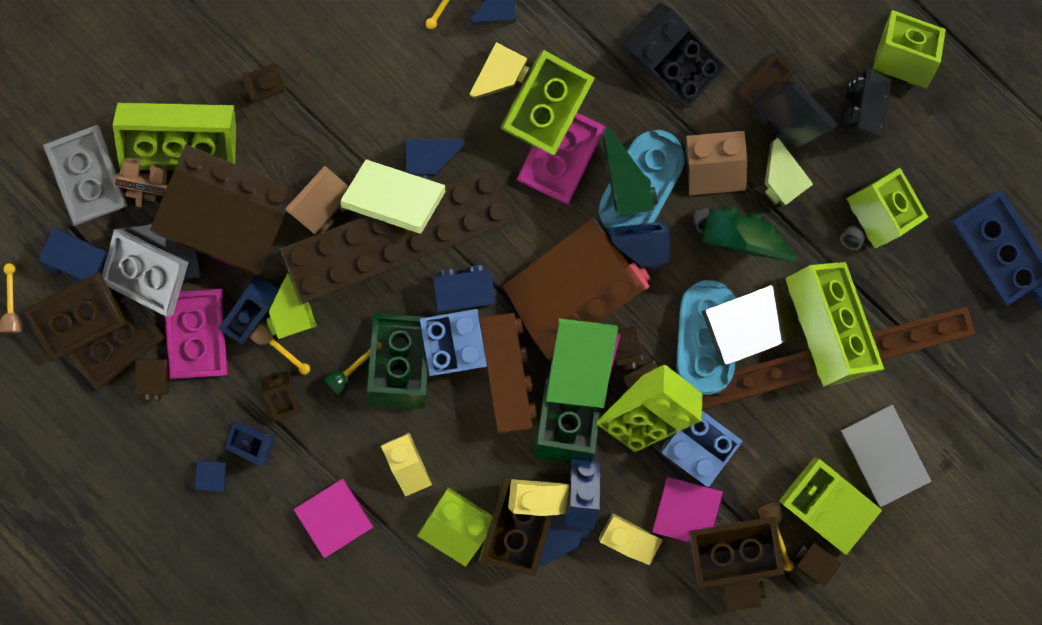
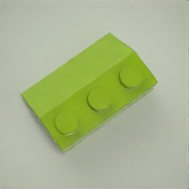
[500,50,595,155]

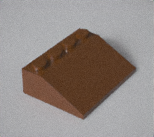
[503,217,646,360]

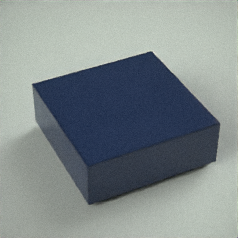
[195,460,227,492]

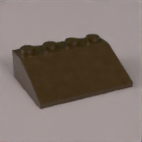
[149,144,294,277]

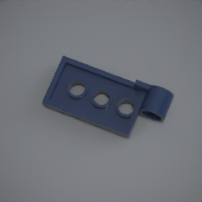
[951,190,1042,309]

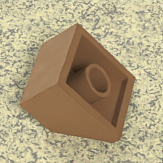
[684,131,747,196]
[285,166,349,235]

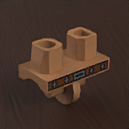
[114,158,170,208]

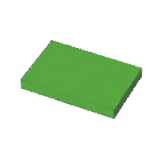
[546,318,618,408]

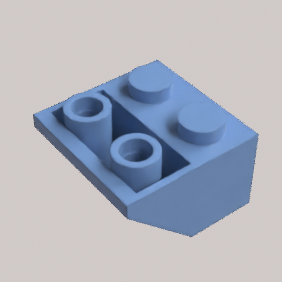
[420,309,487,376]
[659,411,743,487]

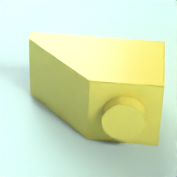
[470,42,529,99]
[381,432,432,496]
[508,479,569,516]
[599,513,663,565]

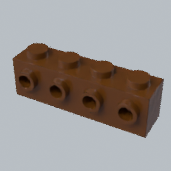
[480,313,537,433]

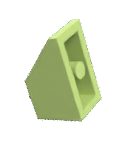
[764,138,813,206]

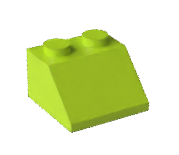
[873,10,946,89]
[846,168,928,249]
[267,274,317,339]
[417,487,492,567]

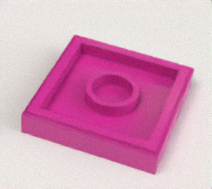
[652,476,723,542]
[294,478,374,558]

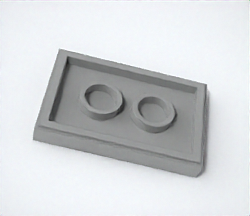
[43,125,129,226]
[102,229,189,317]
[840,404,932,507]

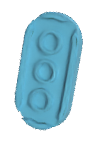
[599,130,685,229]
[676,280,736,395]

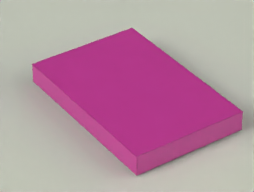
[517,113,606,205]
[165,289,228,379]

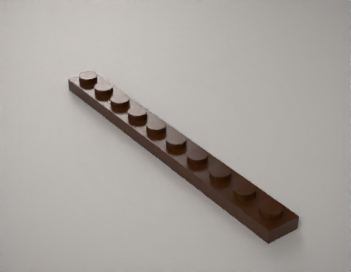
[702,307,975,410]

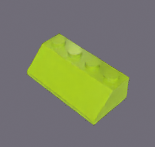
[113,103,236,171]
[785,262,884,387]

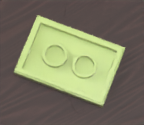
[340,160,445,234]

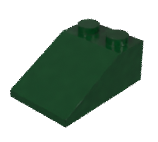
[601,127,658,218]
[702,205,797,263]
[367,313,428,410]
[533,365,600,463]

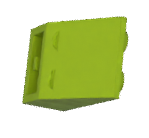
[597,364,703,452]
[779,456,882,555]

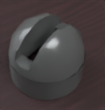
[693,208,710,233]
[840,225,865,250]

